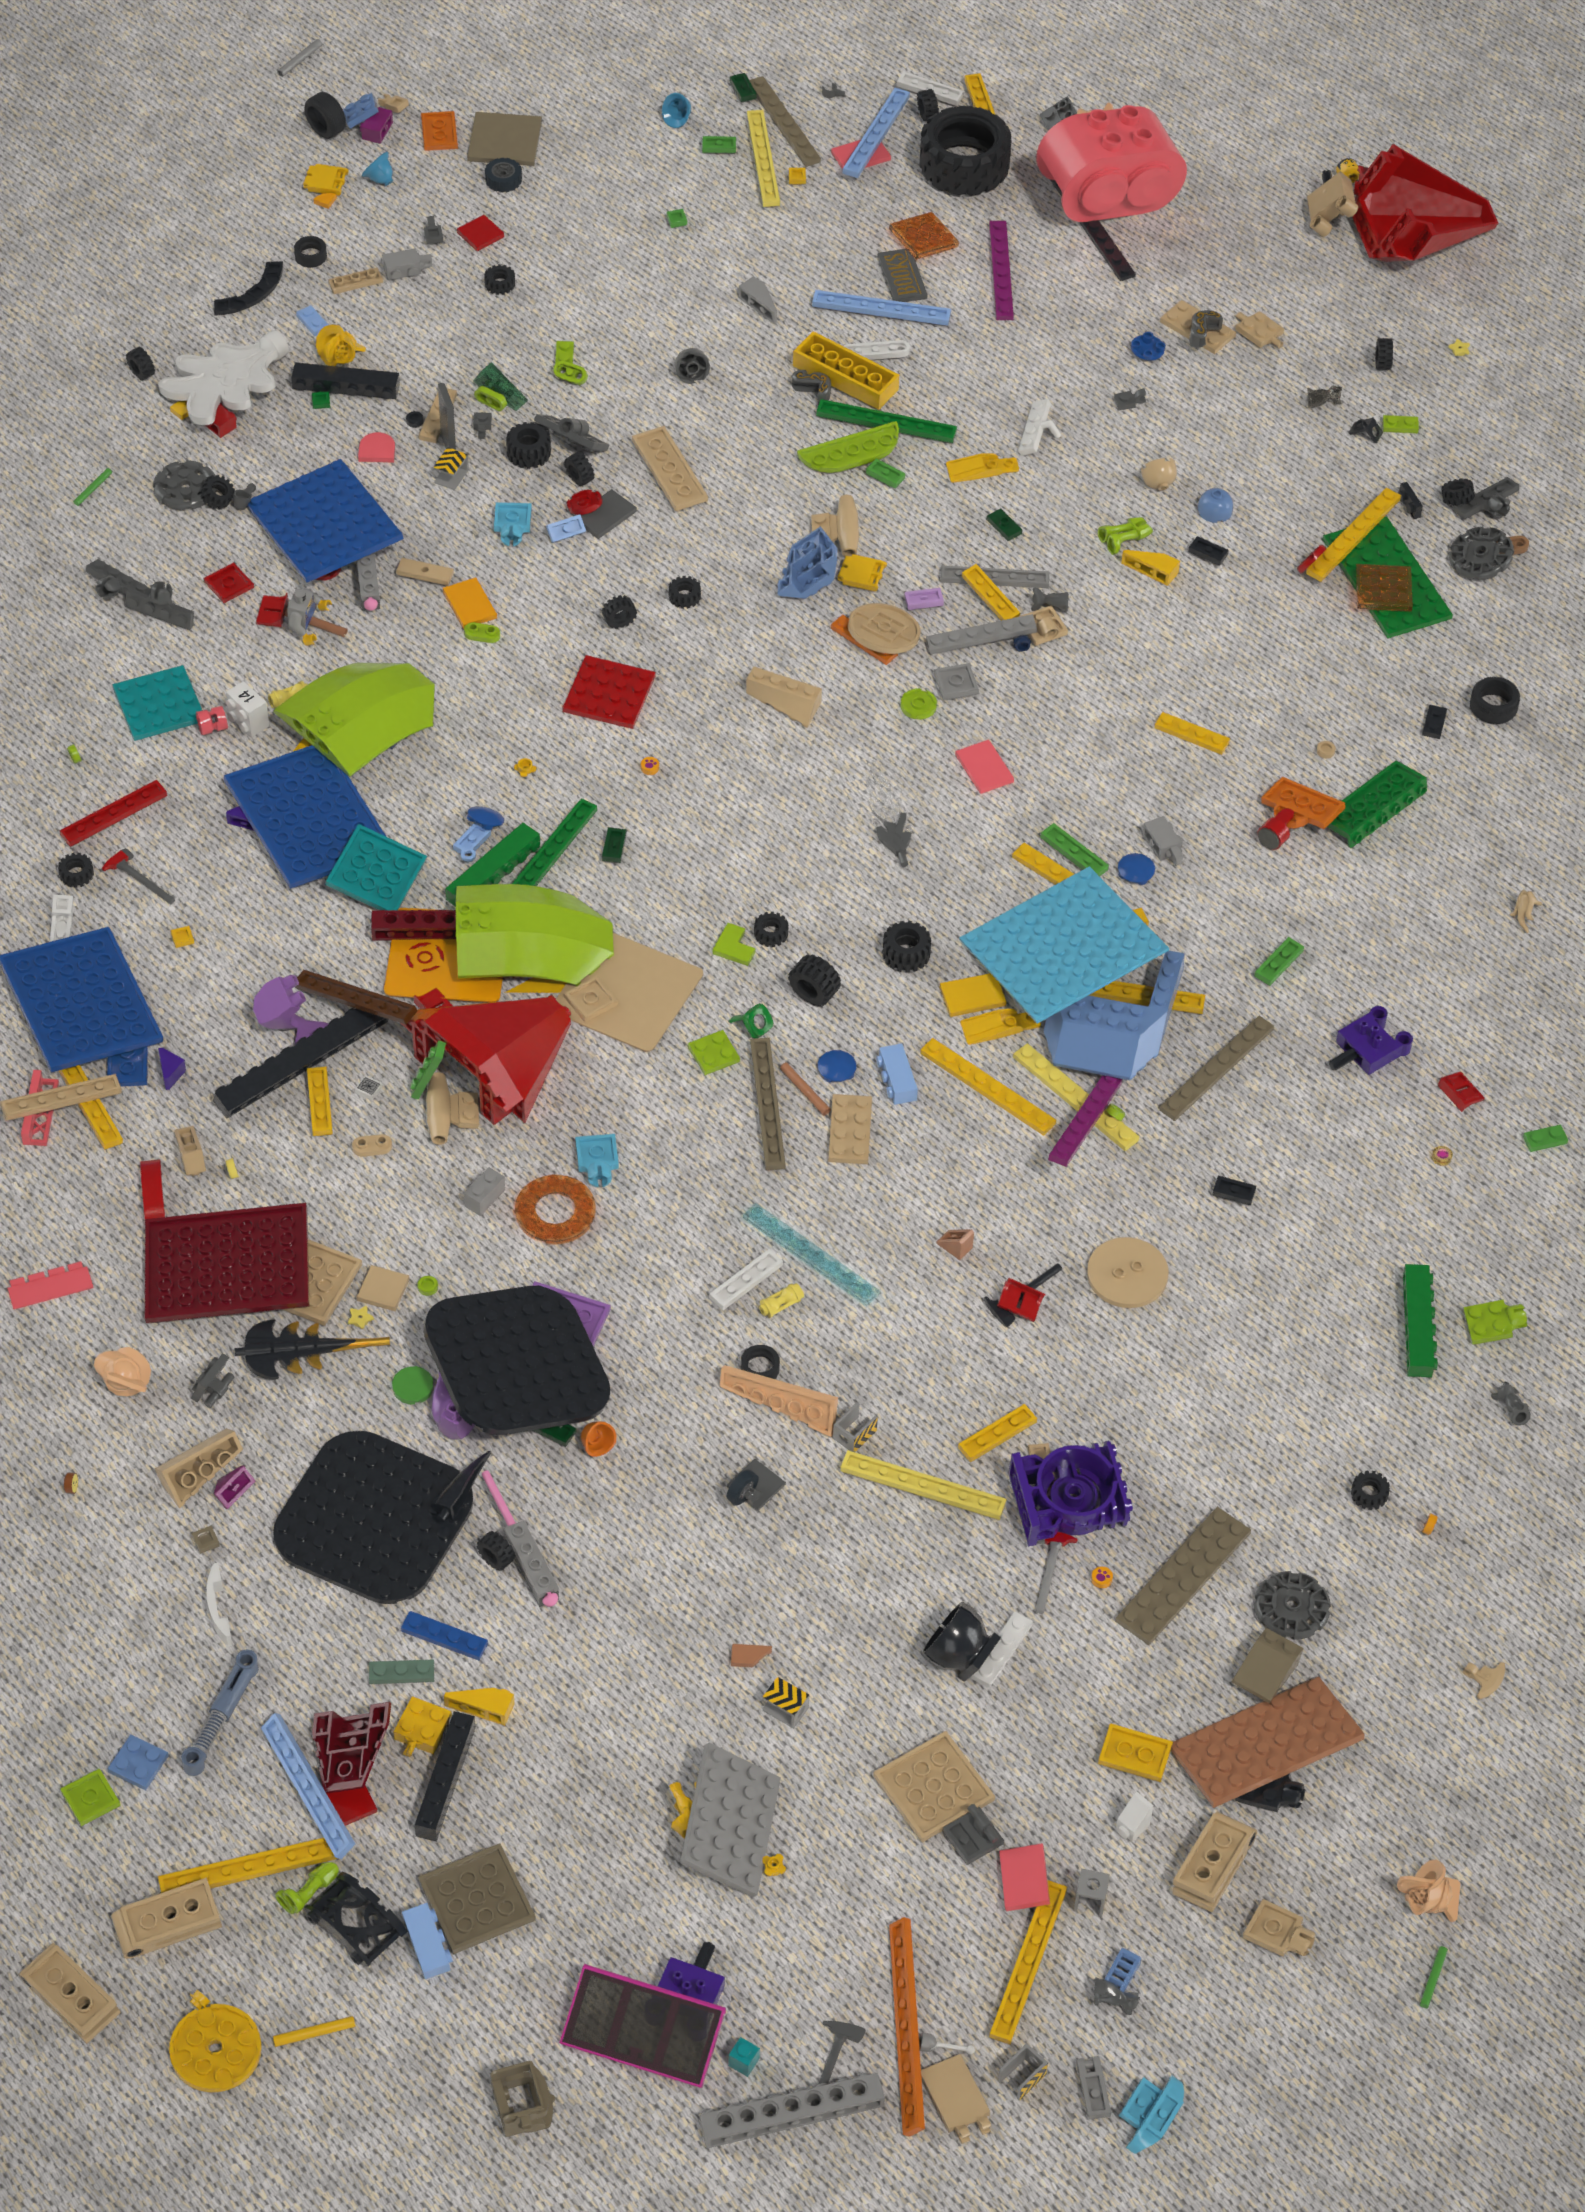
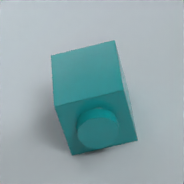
[728,2037,760,2077]

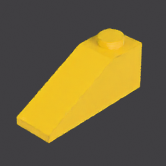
[1121,550,1180,586]
[444,1688,515,1726]

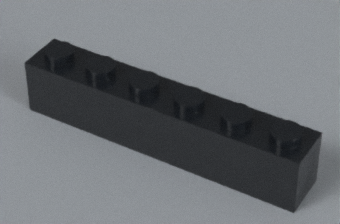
[291,362,400,400]
[414,1711,476,1842]

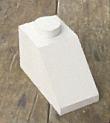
[1116,1792,1154,1842]

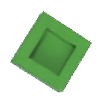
[667,209,687,228]

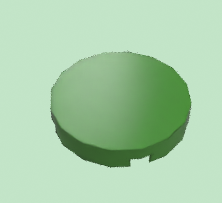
[392,1366,434,1405]

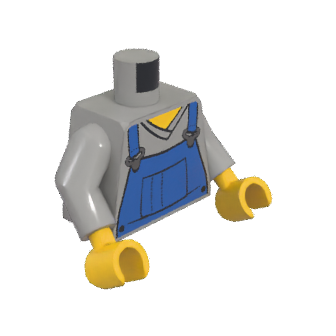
[288,588,332,646]

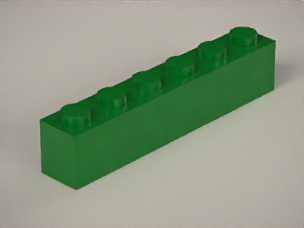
[445,823,540,907]
[1403,1264,1438,1378]

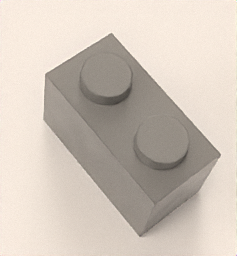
[464,1167,505,1216]

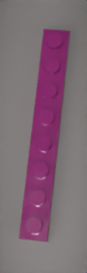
[989,220,1014,320]
[1048,1075,1123,1167]

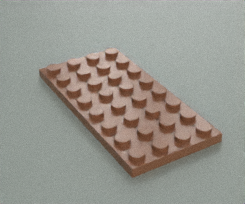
[1171,1676,1365,1808]

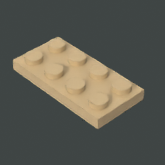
[1160,300,1236,355]
[828,1094,872,1164]

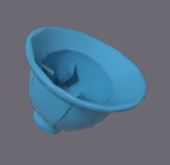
[662,93,691,128]
[362,151,393,186]

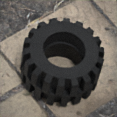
[506,422,551,469]
[882,921,931,973]
[788,954,841,1006]

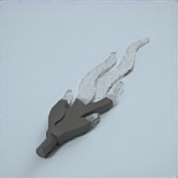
[866,759,912,867]

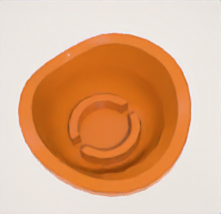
[580,1421,617,1457]

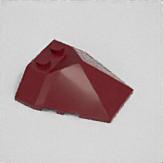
[312,1702,391,1794]

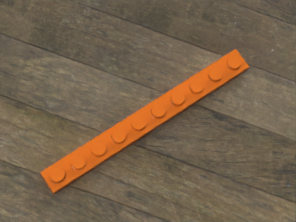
[889,1917,925,2137]

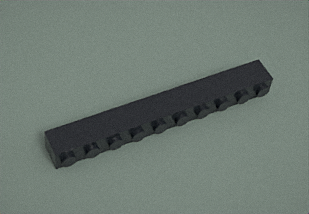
[213,1008,389,1119]

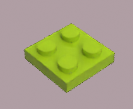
[688,1030,740,1075]
[60,1768,121,1826]

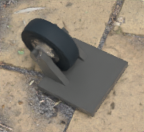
[726,1459,786,1511]

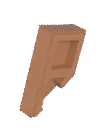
[731,1644,772,1667]

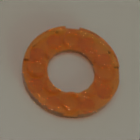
[515,1174,596,1245]

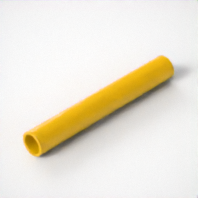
[273,2016,355,2047]

